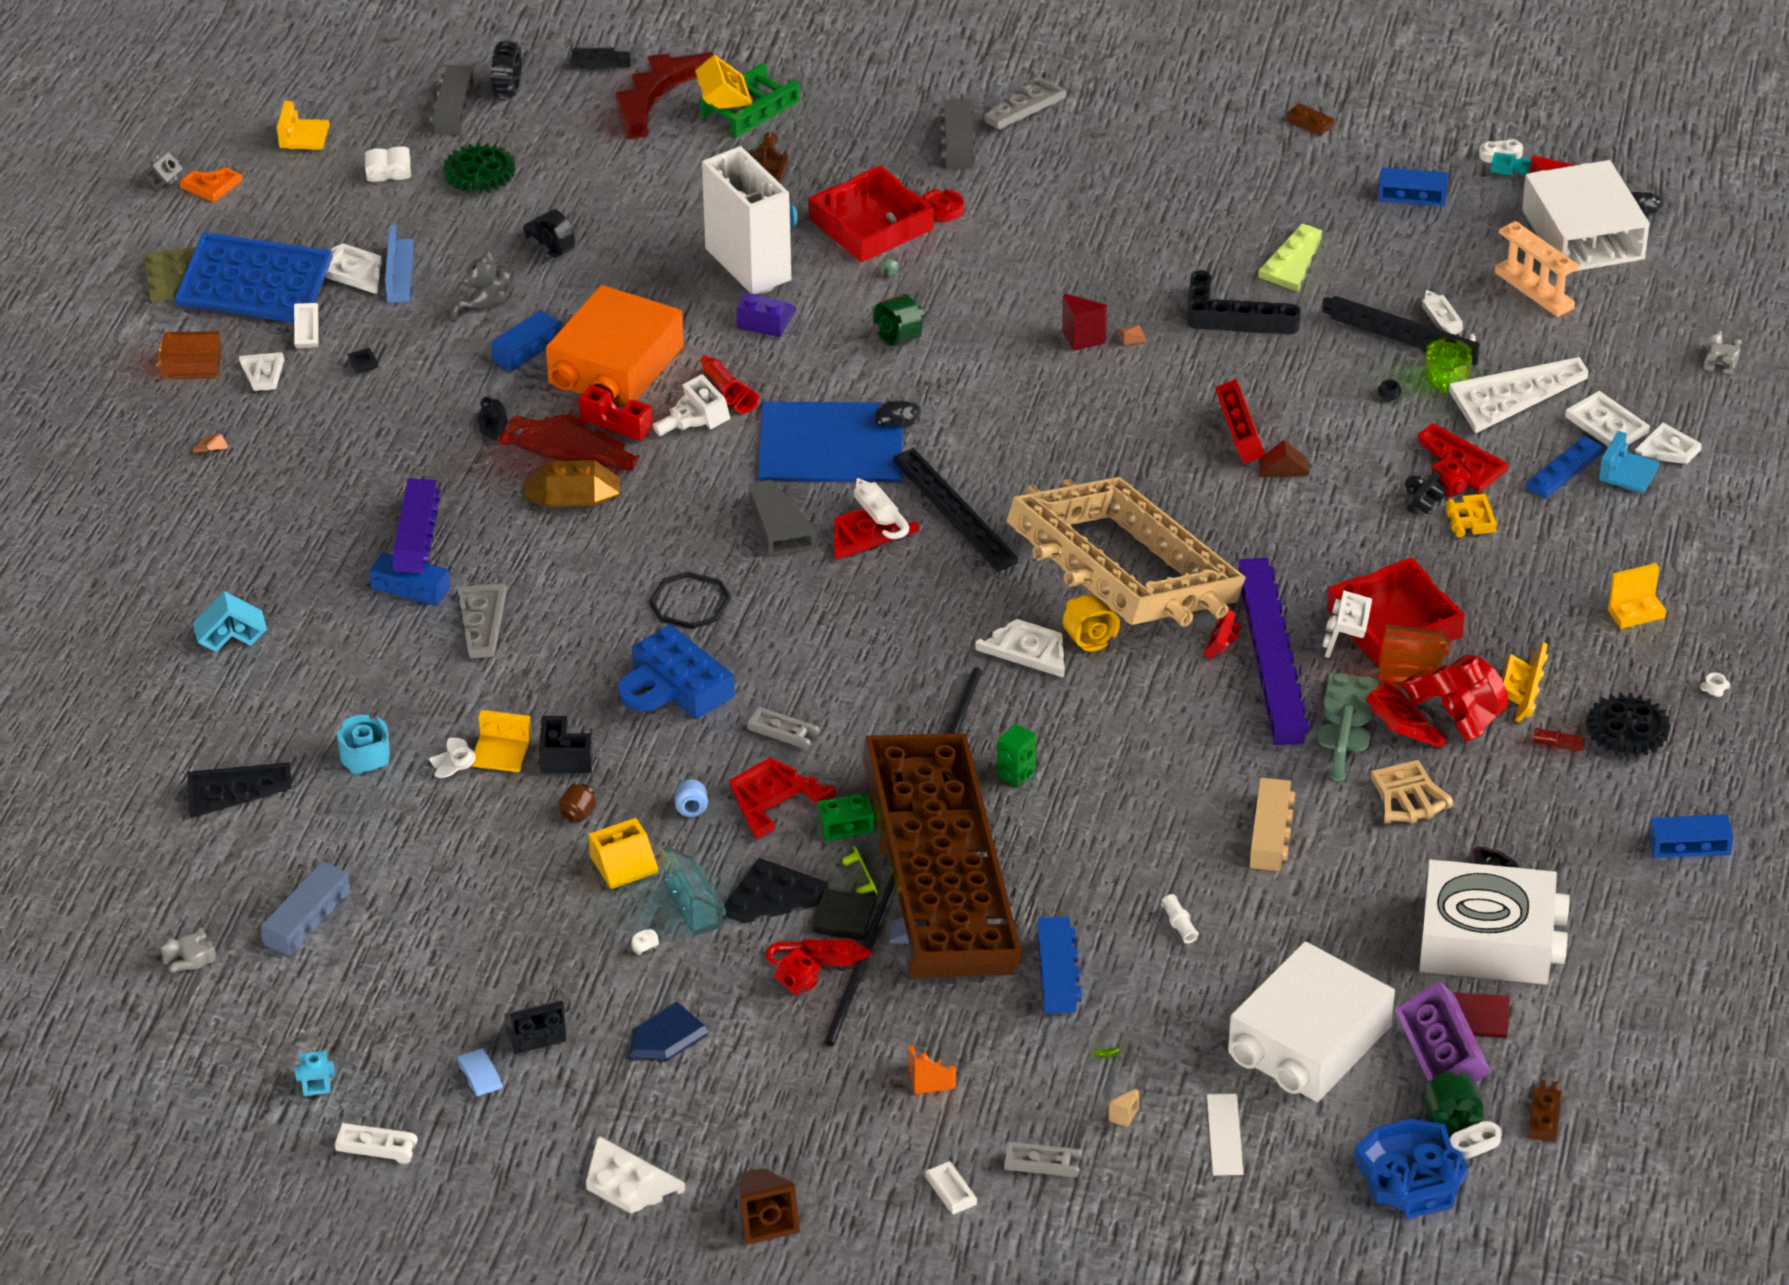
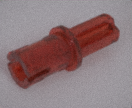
[1532,727,1585,751]

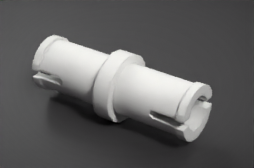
[1161,894,1199,944]

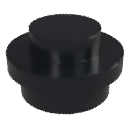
[1378,379,1401,401]

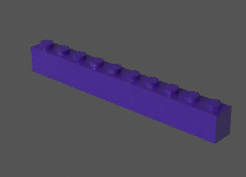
[1238,557,1309,745]

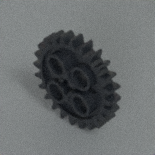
[1587,692,1670,757]

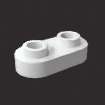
[1479,139,1523,163]
[1450,1121,1502,1159]

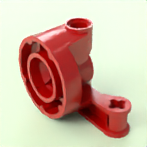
[1399,655,1508,742]

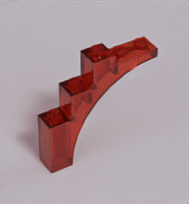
[615,52,713,140]

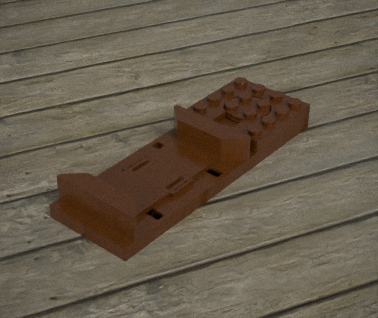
[862,733,1022,978]

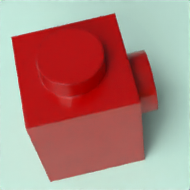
[1431,456,1469,498]

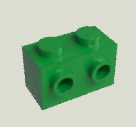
[997,723,1036,788]
[817,793,875,841]

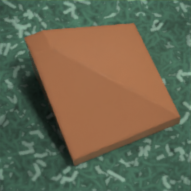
[1118,325,1146,345]
[192,434,229,453]

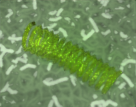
[1094,1047,1121,1058]

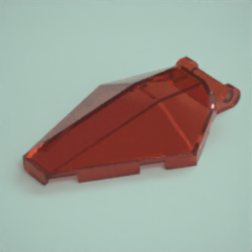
[498,414,640,471]

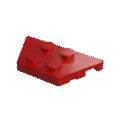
[834,508,919,560]
[1365,680,1446,748]

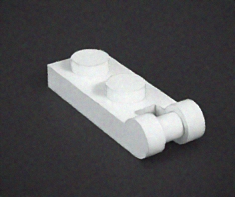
[335,1123,418,1164]

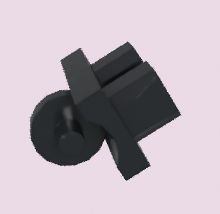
[1405,471,1447,515]

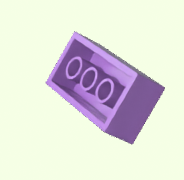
[1395,981,1491,1083]

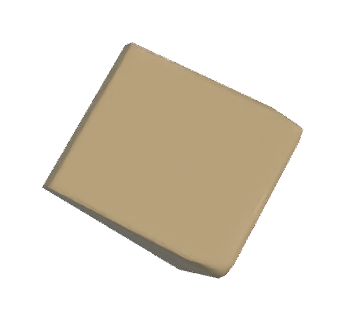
[1108,1089,1139,1127]

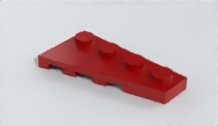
[1417,423,1508,494]

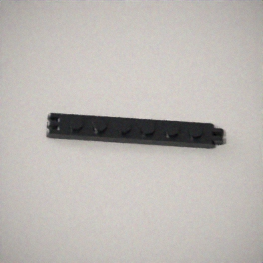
[1322,296,1480,365]

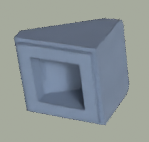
[890,917,917,944]

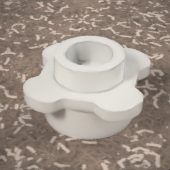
[1700,673,1730,697]

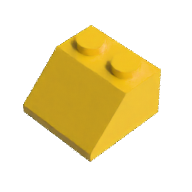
[695,55,752,109]

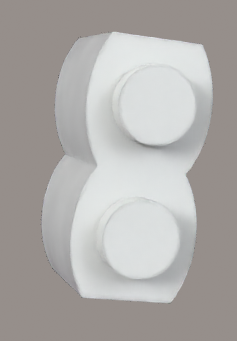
[365,147,411,182]

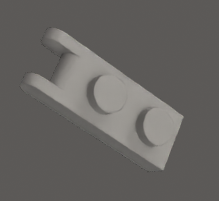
[747,707,820,749]
[1004,1142,1082,1177]

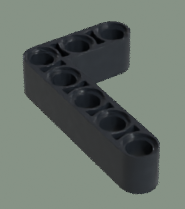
[1187,270,1301,335]

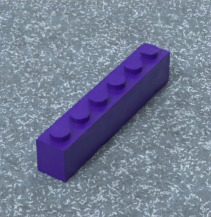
[393,478,441,573]

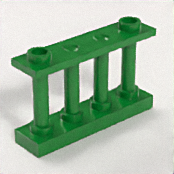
[700,62,800,138]

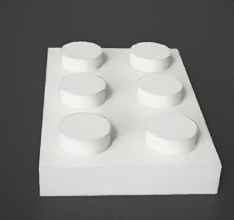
[1565,391,1650,447]

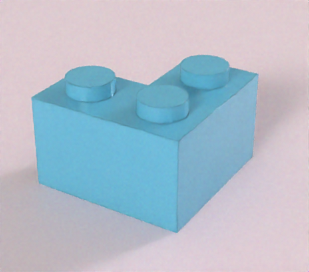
[193,591,267,652]

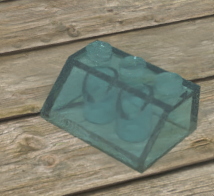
[663,846,726,936]

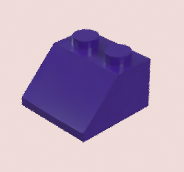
[737,293,796,337]

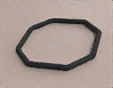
[650,572,731,628]

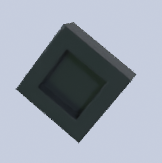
[348,348,378,374]

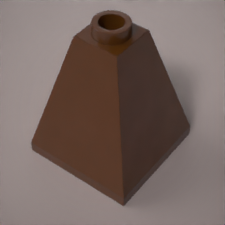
[739,1168,800,1245]

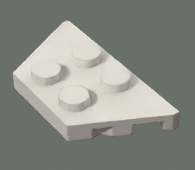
[325,243,382,294]
[975,619,1065,677]
[586,1137,685,1214]

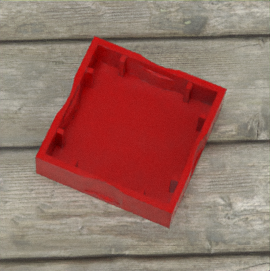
[808,165,934,263]
[1326,557,1465,668]

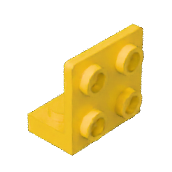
[277,101,330,150]
[1608,563,1666,629]
[471,710,532,772]

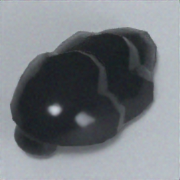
[1630,192,1663,214]
[477,397,509,441]
[874,400,921,427]
[1473,847,1519,868]

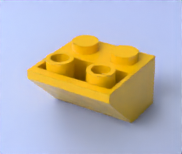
[588,818,659,889]

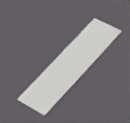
[1207,1094,1244,1175]

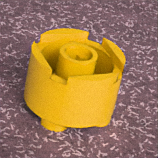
[1062,594,1120,651]

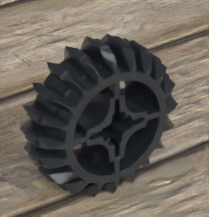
[490,41,522,99]

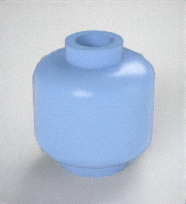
[674,779,708,818]

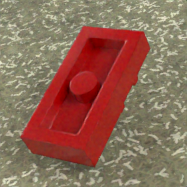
[1203,609,1242,659]

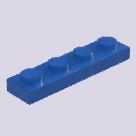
[1526,436,1603,499]

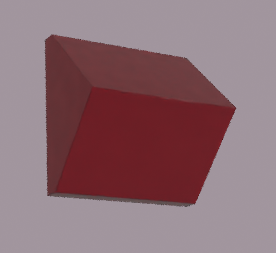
[1062,293,1107,351]
[1453,992,1509,1038]

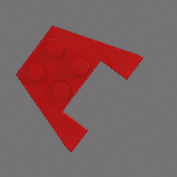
[729,758,836,840]

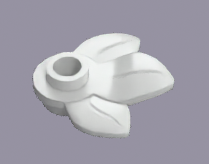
[429,738,476,778]

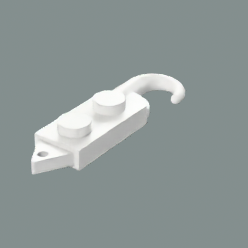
[1422,290,1476,341]
[854,478,909,539]

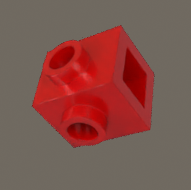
[774,948,821,996]

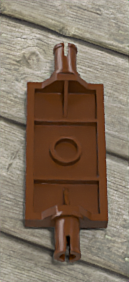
[745,132,788,184]

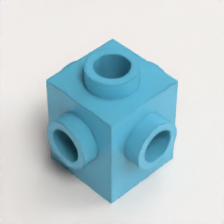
[295,1050,335,1096]

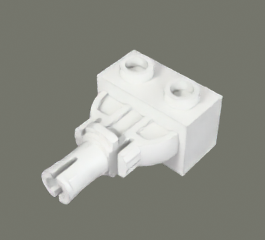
[653,374,730,437]

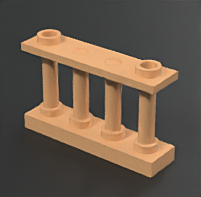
[1495,221,1579,317]

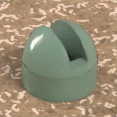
[880,258,899,277]

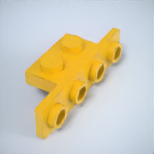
[1501,642,1548,723]

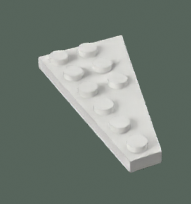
[1449,357,1588,434]

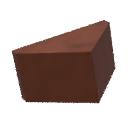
[1259,440,1309,478]

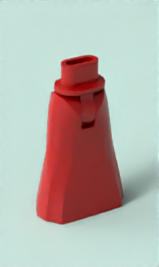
[700,355,759,414]

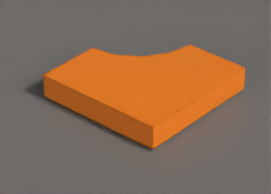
[179,167,242,203]

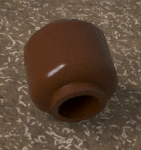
[558,784,596,823]

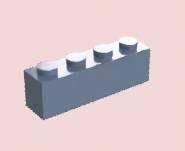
[261,861,350,956]

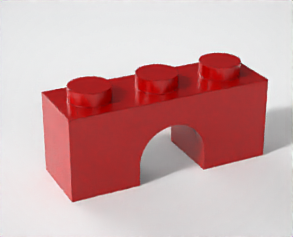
[579,385,653,441]

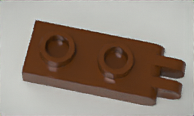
[1528,1080,1562,1142]

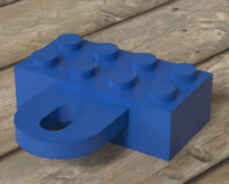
[619,624,735,719]

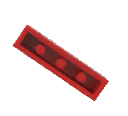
[1214,379,1266,464]

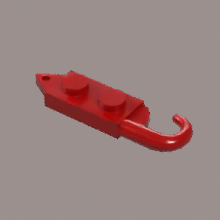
[765,939,871,966]

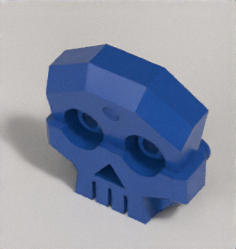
[1354,1118,1468,1220]

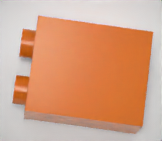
[546,285,684,407]

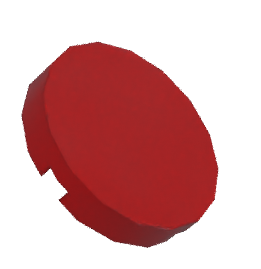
[921,189,964,222]

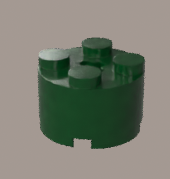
[873,294,924,346]
[1421,1072,1484,1137]

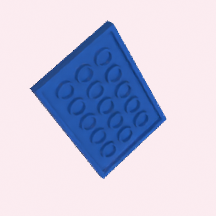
[175,232,333,323]

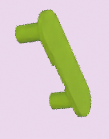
[841,846,879,895]

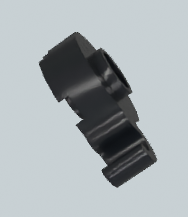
[523,209,575,257]

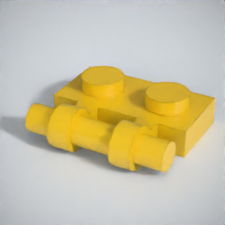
[1445,494,1497,538]

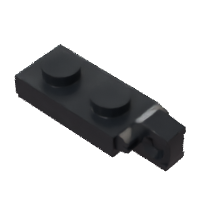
[570,48,631,69]

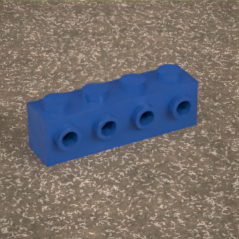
[1037,917,1082,1014]

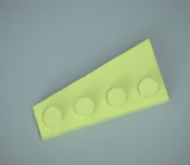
[1258,223,1322,292]

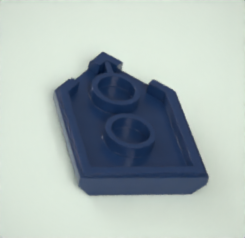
[629,1002,709,1061]

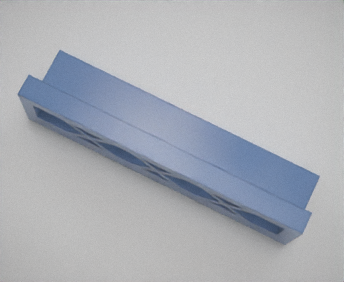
[385,225,414,302]

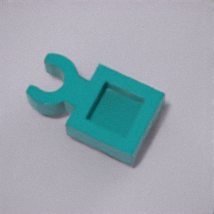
[1491,152,1531,175]

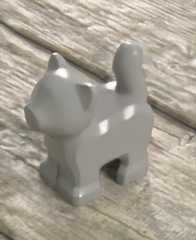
[1703,330,1741,375]
[160,927,216,973]

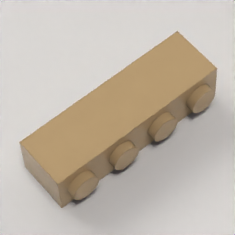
[1250,778,1295,871]

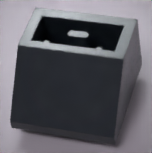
[504,1000,567,1054]

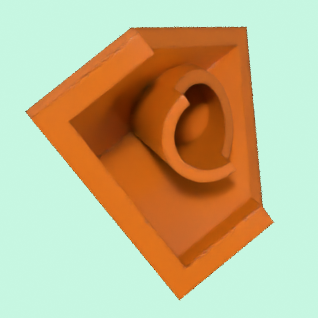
[908,1045,956,1094]

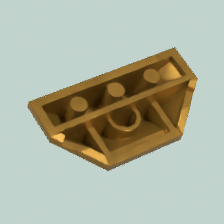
[524,460,620,507]

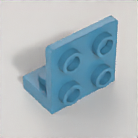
[1599,431,1660,493]

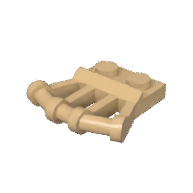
[1371,760,1454,824]

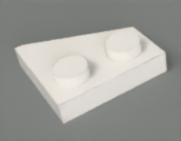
[239,352,284,391]
[1635,423,1701,464]

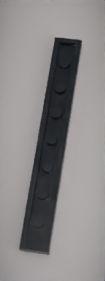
[893,448,1018,572]

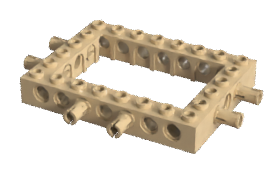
[1006,477,1246,627]

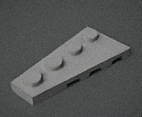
[984,76,1066,129]
[457,583,507,659]

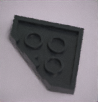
[722,858,828,923]

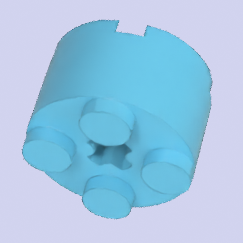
[337,714,390,774]

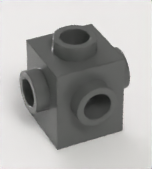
[142,152,183,190]

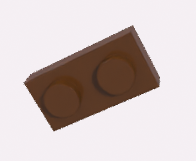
[1286,103,1335,136]

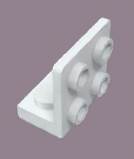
[1322,591,1372,658]

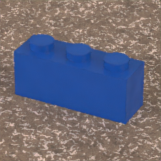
[1378,167,1448,206]
[491,310,561,372]
[369,552,450,606]
[1648,814,1734,858]

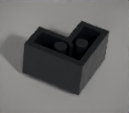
[539,716,593,773]

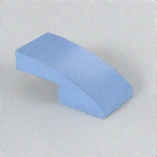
[457,1049,503,1096]

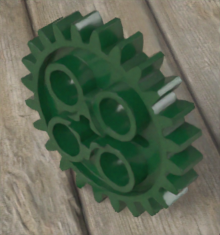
[443,143,515,194]

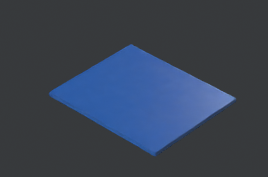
[758,402,903,482]

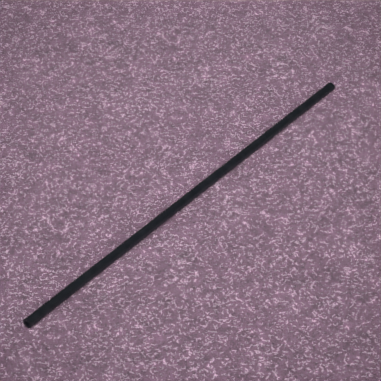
[825,667,982,1047]

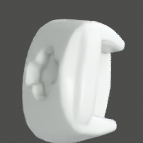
[631,929,659,955]

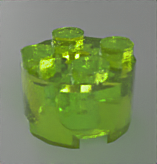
[1424,339,1472,393]

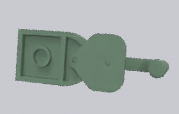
[1318,673,1380,782]

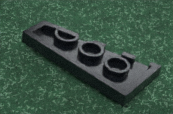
[187,762,292,819]

